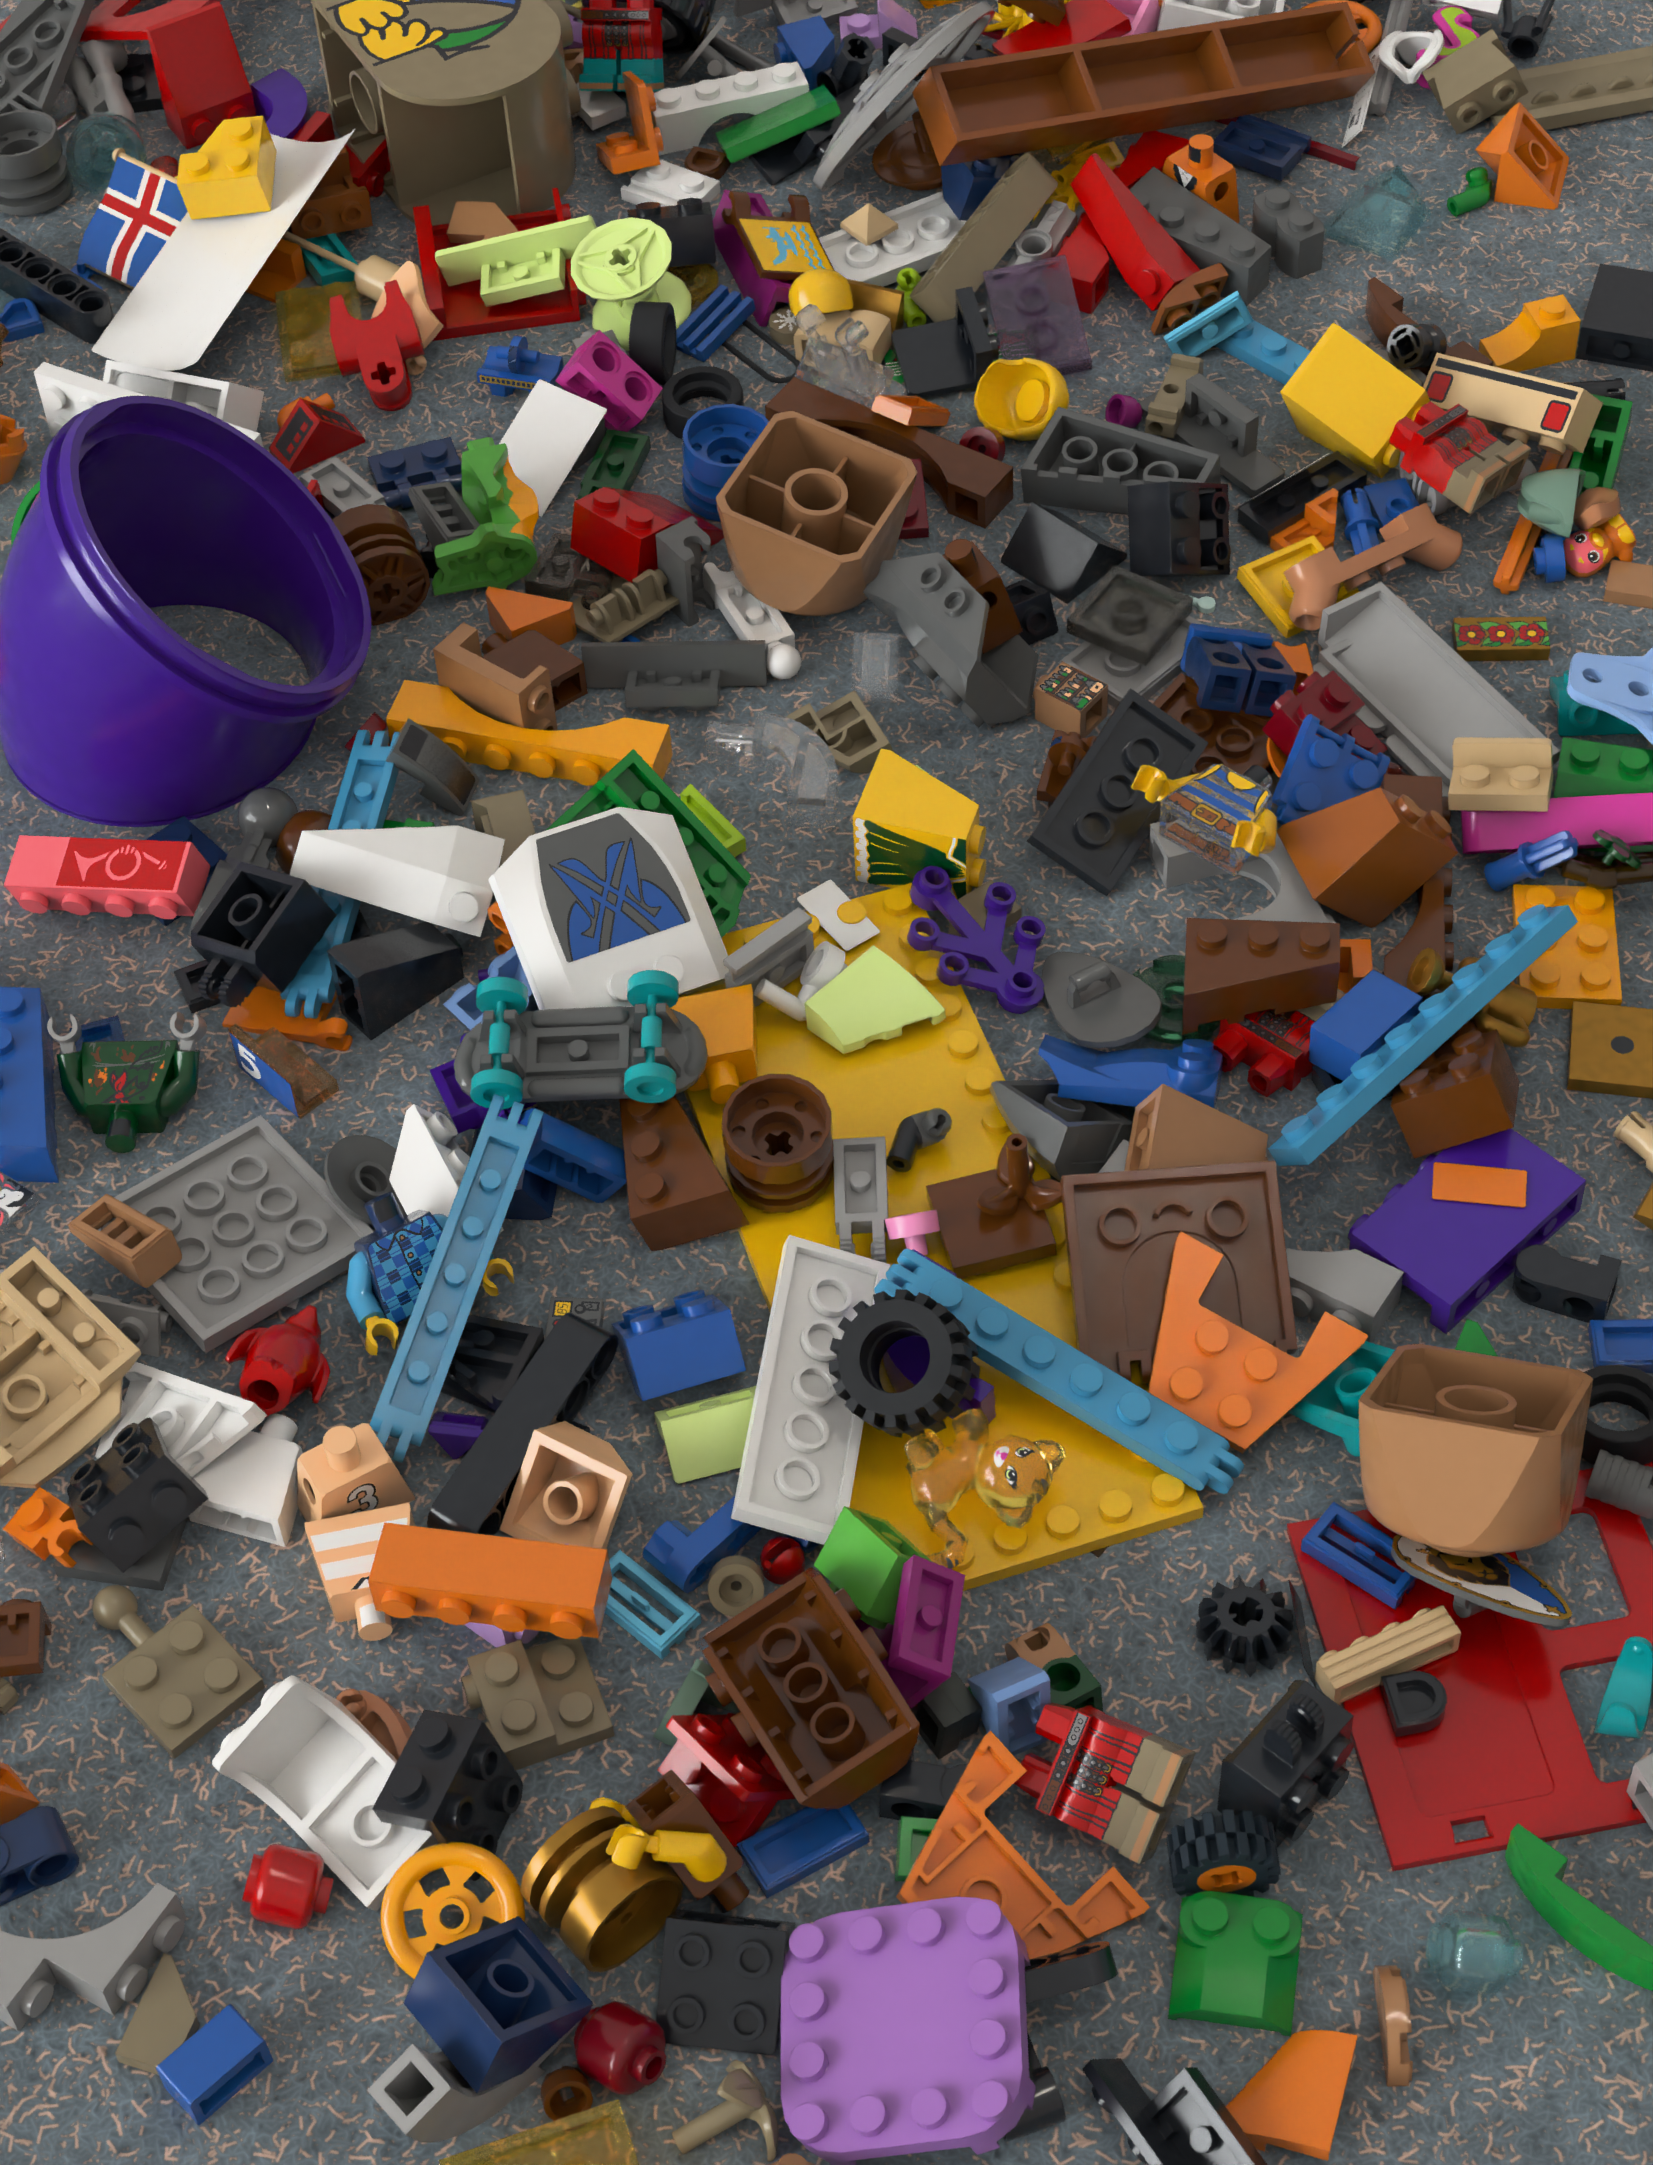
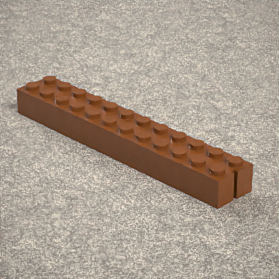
[912,2,1375,166]

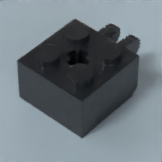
[191,861,337,1007]
[1217,1680,1354,1848]

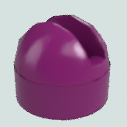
[1105,394,1143,429]

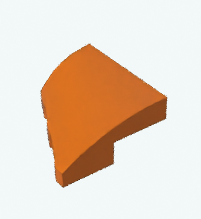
[1226,2030,1358,2161]

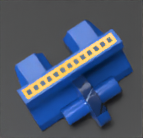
[477,335,564,397]

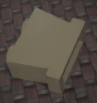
[1422,29,1529,134]

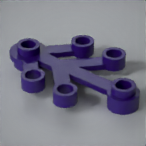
[907,866,1046,1014]

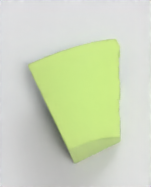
[805,945,946,1054]

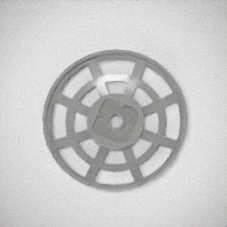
[812,1,995,192]

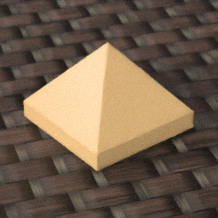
[840,203,898,246]

